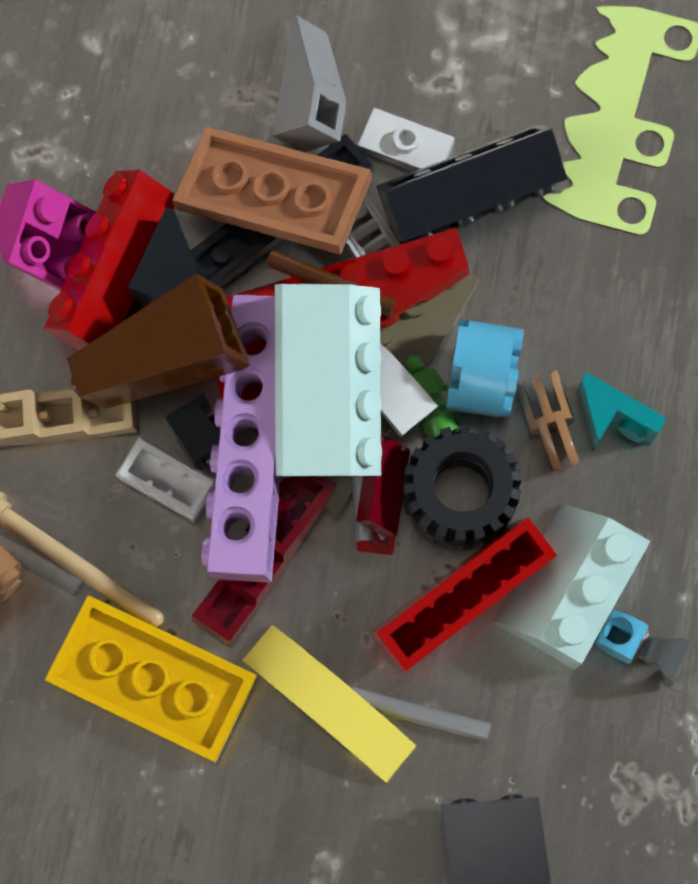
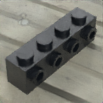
[376,124,567,242]

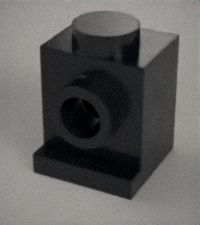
[164,393,221,471]

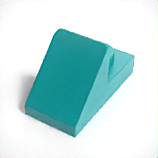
[576,372,667,451]

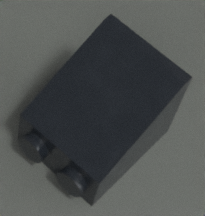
[441,794,551,884]

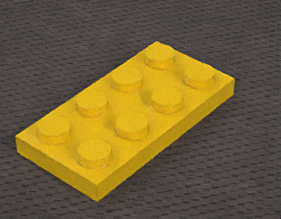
[45,595,257,763]

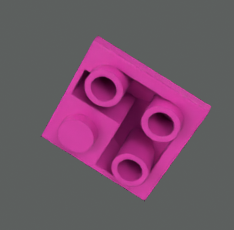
[0,179,96,291]

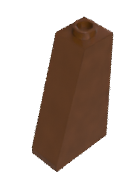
[67,274,250,409]

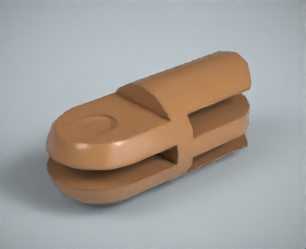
[516,369,579,471]

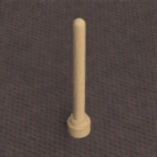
[0,491,163,627]

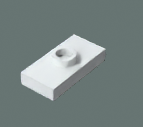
[358,108,455,172]
[116,436,216,523]

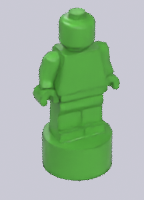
[404,354,460,438]

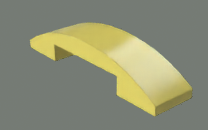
[242,625,416,783]

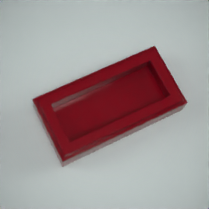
[356,433,410,537]

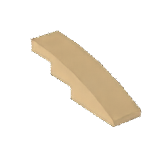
[0,388,139,447]

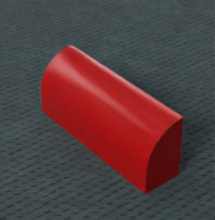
[369,517,558,672]

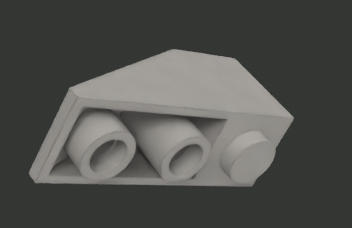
[273,15,346,152]

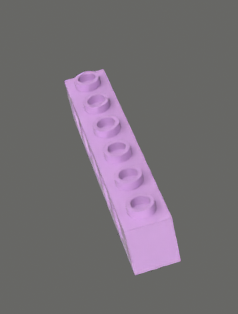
[201,295,281,583]

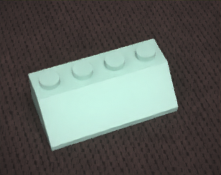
[275,284,382,476]

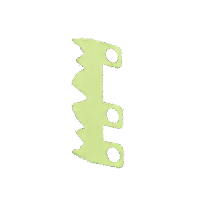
[543,6,698,235]

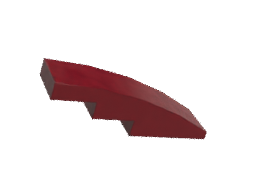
[191,476,337,647]

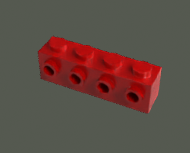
[43,169,175,350]

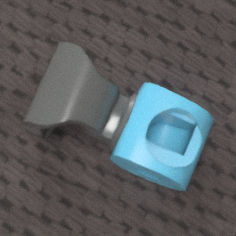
[594,610,692,688]

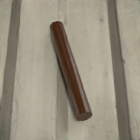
[266,250,397,318]

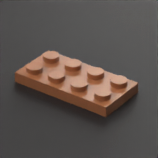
[172,127,372,255]

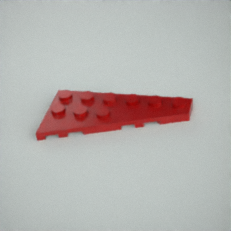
[216,228,470,401]

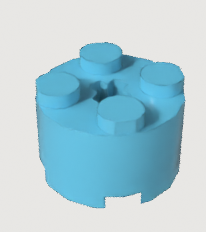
[446,319,524,418]

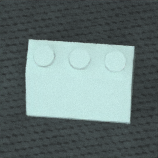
[494,504,650,670]

